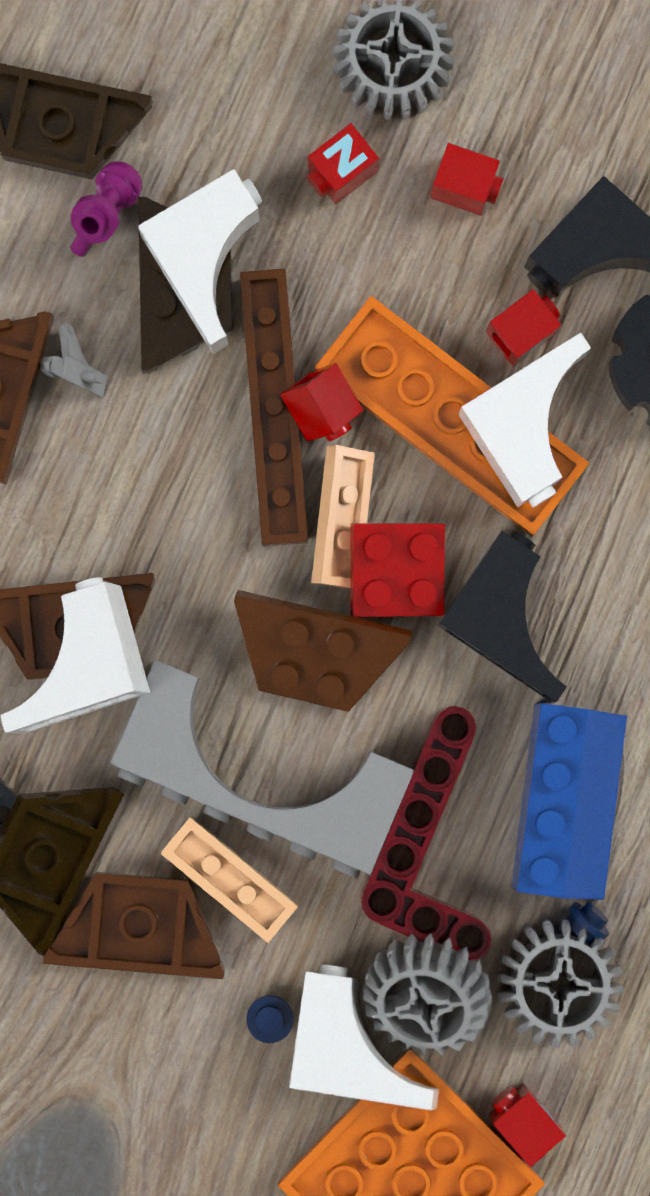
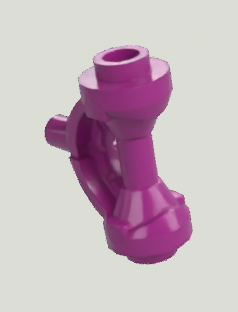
[70,161,143,257]

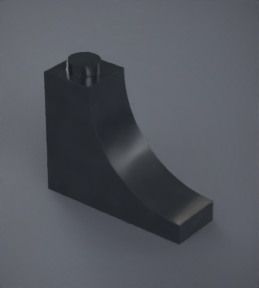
[524,176,650,297]
[437,530,567,703]

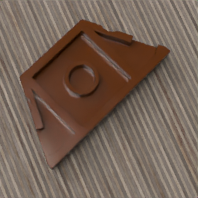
[0,311,54,485]
[0,573,155,680]
[234,590,412,712]
[43,872,225,979]

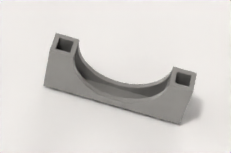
[110,660,414,878]

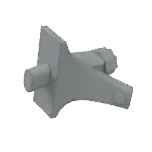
[40,322,107,397]

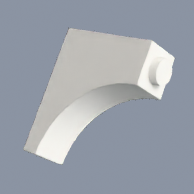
[138,169,262,354]
[458,333,591,508]
[0,577,150,734]
[289,964,439,1110]

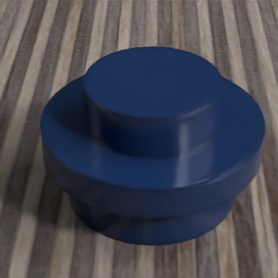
[565,902,609,945]
[246,995,293,1043]

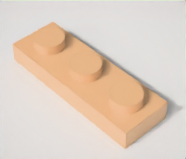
[311,445,375,589]
[160,816,298,943]

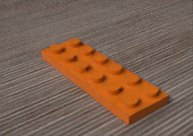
[315,296,590,537]

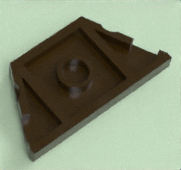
[0,63,153,179]
[138,197,233,374]
[0,787,124,956]

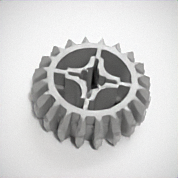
[332,0,455,121]
[496,919,624,1048]
[363,933,492,1057]

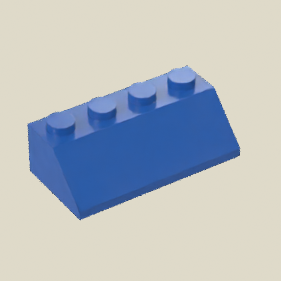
[511,703,627,900]

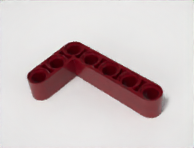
[360,706,491,960]

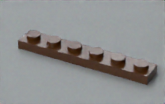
[240,268,308,547]

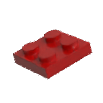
[350,523,445,617]

